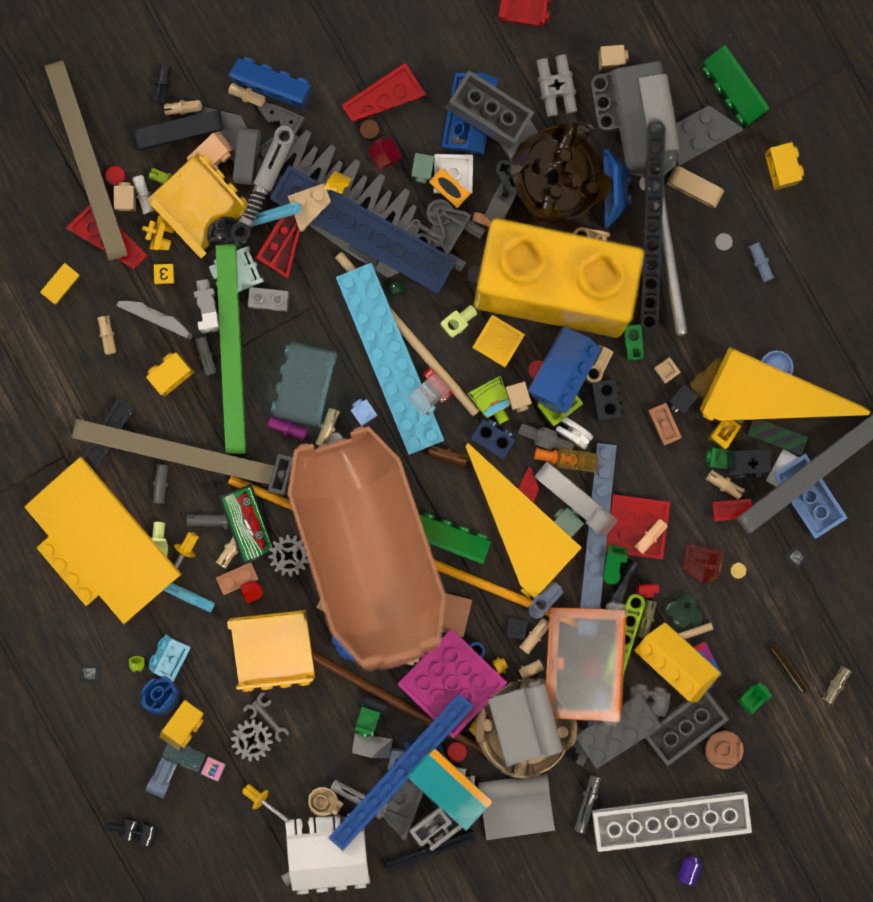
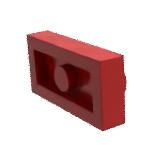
[712,499,752,521]
[636,583,659,598]

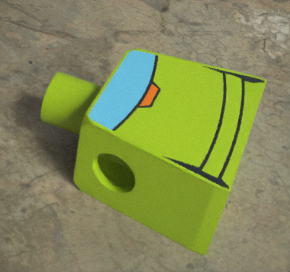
[468,376,510,424]

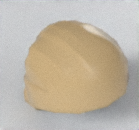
[308,787,343,817]

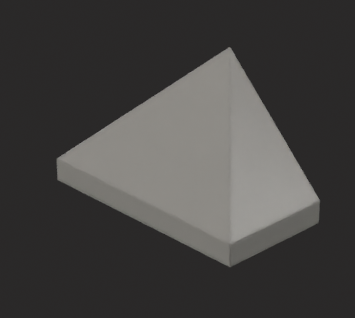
[352,733,393,758]

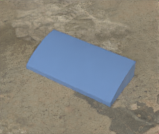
[773,453,847,539]

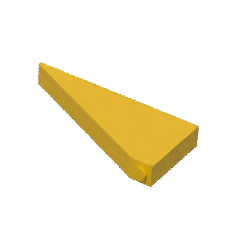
[700,347,870,421]
[465,444,582,598]

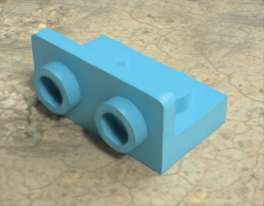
[149,634,191,681]

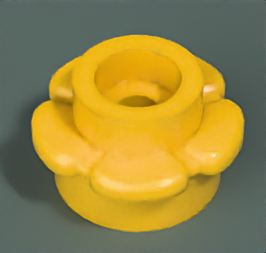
[492,657,508,674]

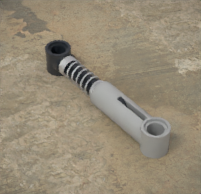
[231,126,295,244]

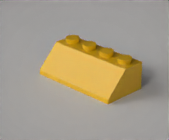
[634,623,721,702]

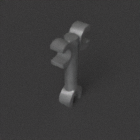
[243,692,290,742]

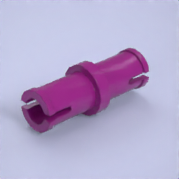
[267,416,308,440]

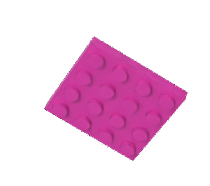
[398,628,507,738]

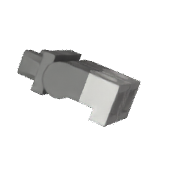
[194,279,220,333]

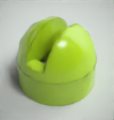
[129,656,145,672]

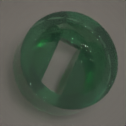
[389,281,405,297]

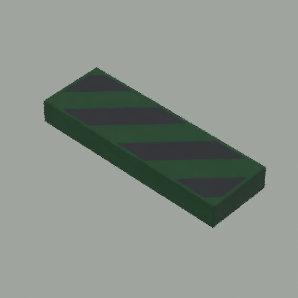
[747,419,808,455]

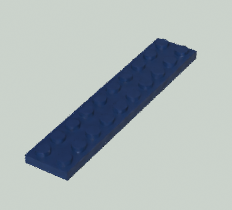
[270,166,457,294]

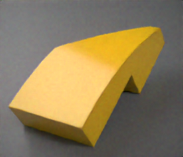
[324,171,352,194]

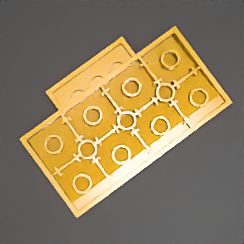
[25,457,181,624]

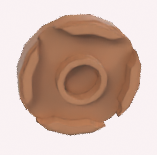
[705,730,744,769]

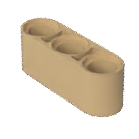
[666,166,724,208]

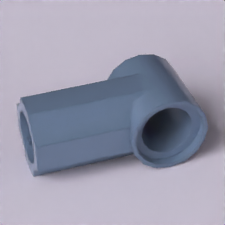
[528,582,563,619]
[145,757,177,799]

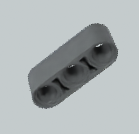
[233,127,261,186]

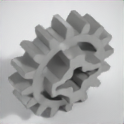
[268,535,309,576]
[231,719,273,761]

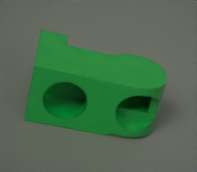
[623,324,643,361]
[604,545,628,584]

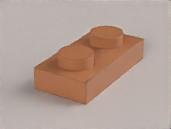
[648,403,682,446]
[216,562,259,595]

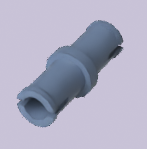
[749,242,775,282]

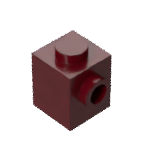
[368,137,402,170]

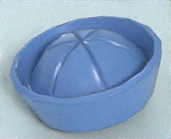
[762,350,794,375]

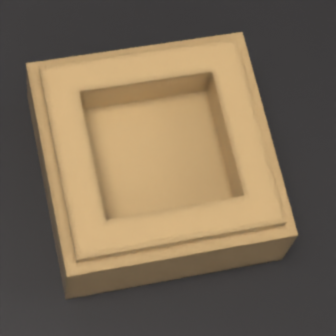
[653,357,681,384]

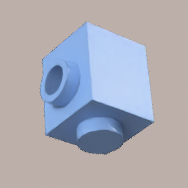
[351,399,378,426]

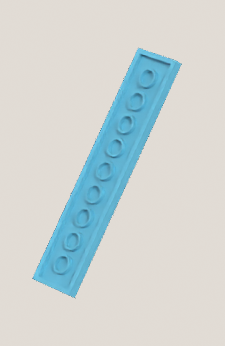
[336,263,445,455]

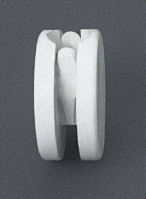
[556,417,593,450]

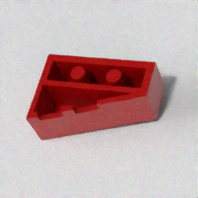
[254,215,300,279]

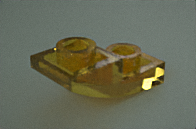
[690,357,723,398]
[557,448,599,473]

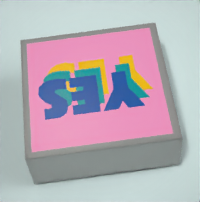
[201,756,226,782]

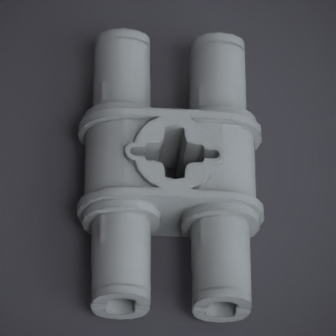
[537,54,577,118]

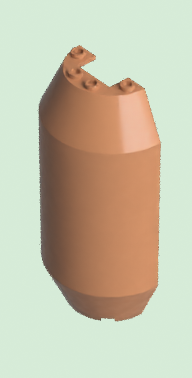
[288,426,445,670]

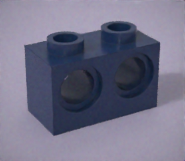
[471,418,515,460]

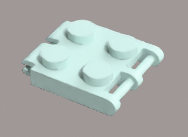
[209,246,264,292]

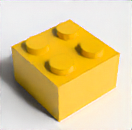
[765,142,804,190]
[146,352,194,396]
[160,701,204,750]

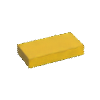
[40,263,80,305]

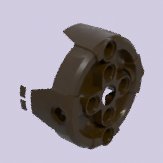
[511,120,612,223]

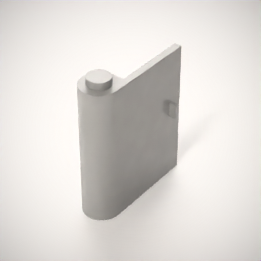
[488,680,563,767]
[477,773,555,840]

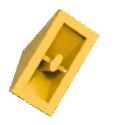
[708,420,741,449]

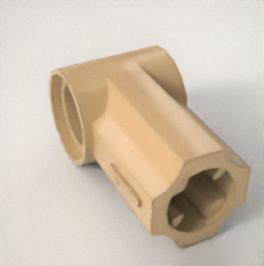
[585,345,613,383]

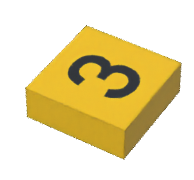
[154,264,174,284]

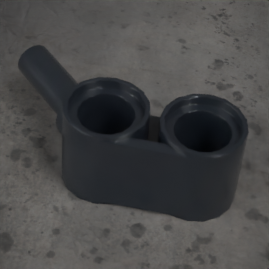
[105,817,159,846]

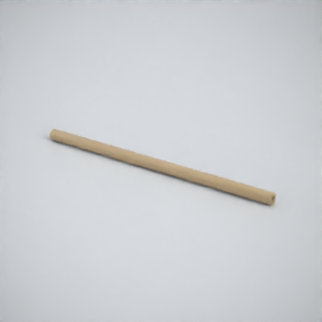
[335,252,480,416]

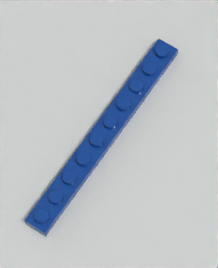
[328,693,473,851]

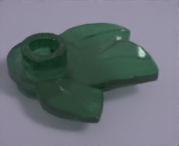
[664,594,702,631]

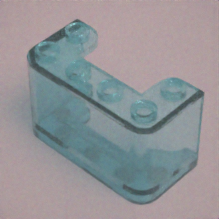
[271,342,338,428]

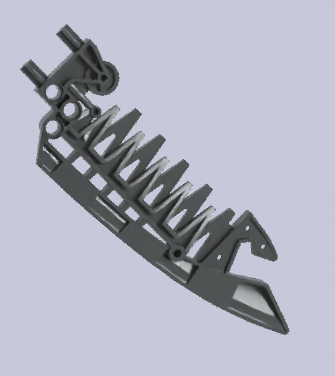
[193,103,486,278]

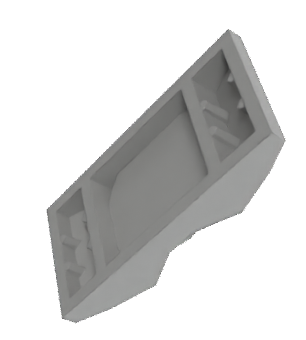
[117,301,193,340]

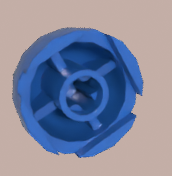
[140,676,180,716]

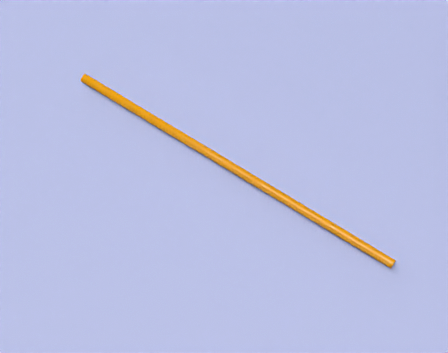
[228,476,579,629]

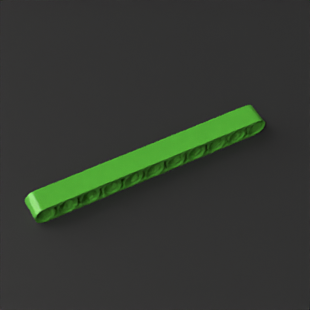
[216,244,246,454]

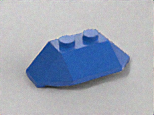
[603,150,631,229]

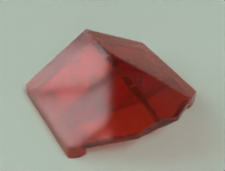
[683,544,724,584]

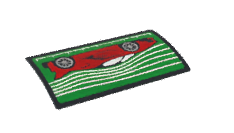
[219,484,275,564]

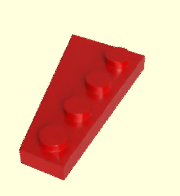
[342,63,427,122]

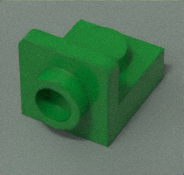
[705,448,730,470]
[355,706,380,737]

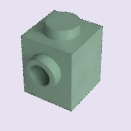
[411,153,434,184]
[553,508,584,537]

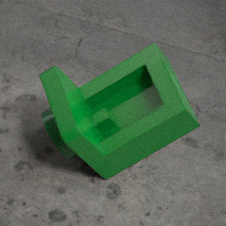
[737,682,772,715]

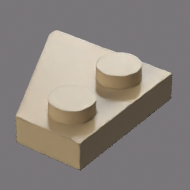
[288,183,331,232]

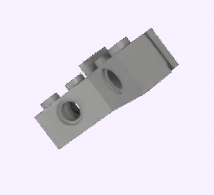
[409,766,475,851]

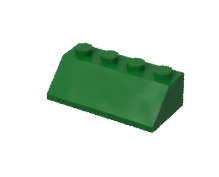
[702,45,769,127]
[419,512,491,564]

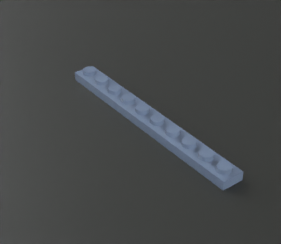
[577,443,617,636]

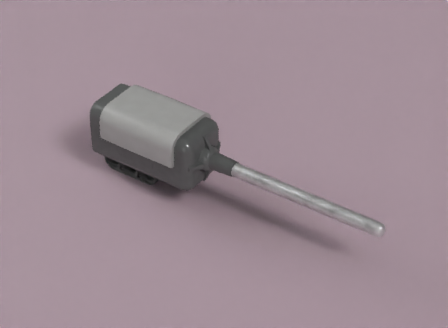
[591,62,687,336]

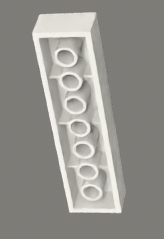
[592,791,752,852]

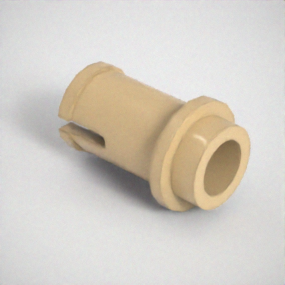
[518,659,544,680]

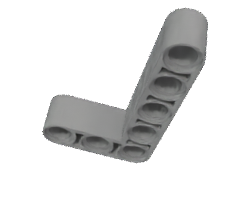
[535,462,618,536]

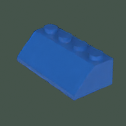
[229,57,312,110]
[441,73,498,154]
[528,326,602,414]

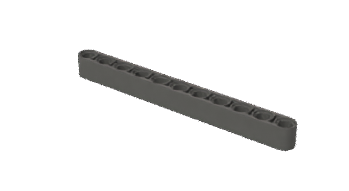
[736,413,873,534]

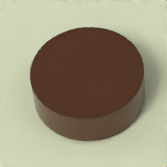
[360,120,379,140]

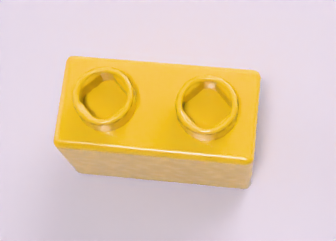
[474,219,644,338]

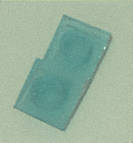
[162,743,206,772]

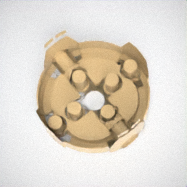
[475,679,577,778]

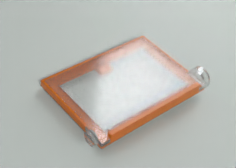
[546,603,627,726]

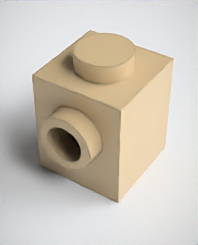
[114,182,136,211]

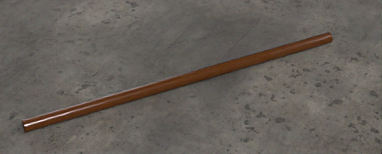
[311,650,487,758]

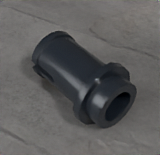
[362,694,388,714]

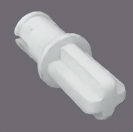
[133,175,155,214]

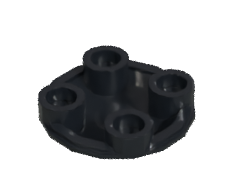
[206,216,244,251]

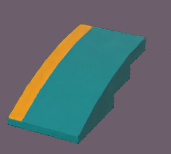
[407,747,492,831]

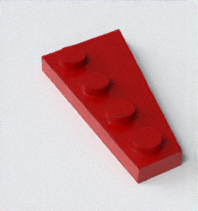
[66,205,148,270]

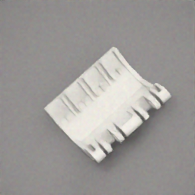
[286,814,370,895]

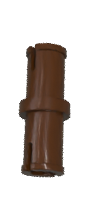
[428,445,468,467]

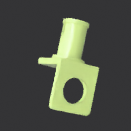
[440,305,477,338]
[151,522,168,557]

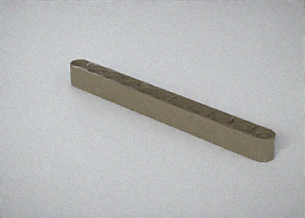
[45,60,128,261]
[71,419,275,485]

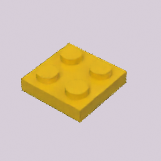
[472,315,525,367]

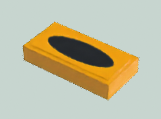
[429,168,470,208]

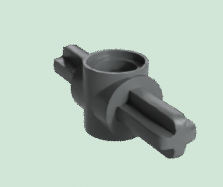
[518,424,574,453]

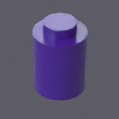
[677,855,703,886]

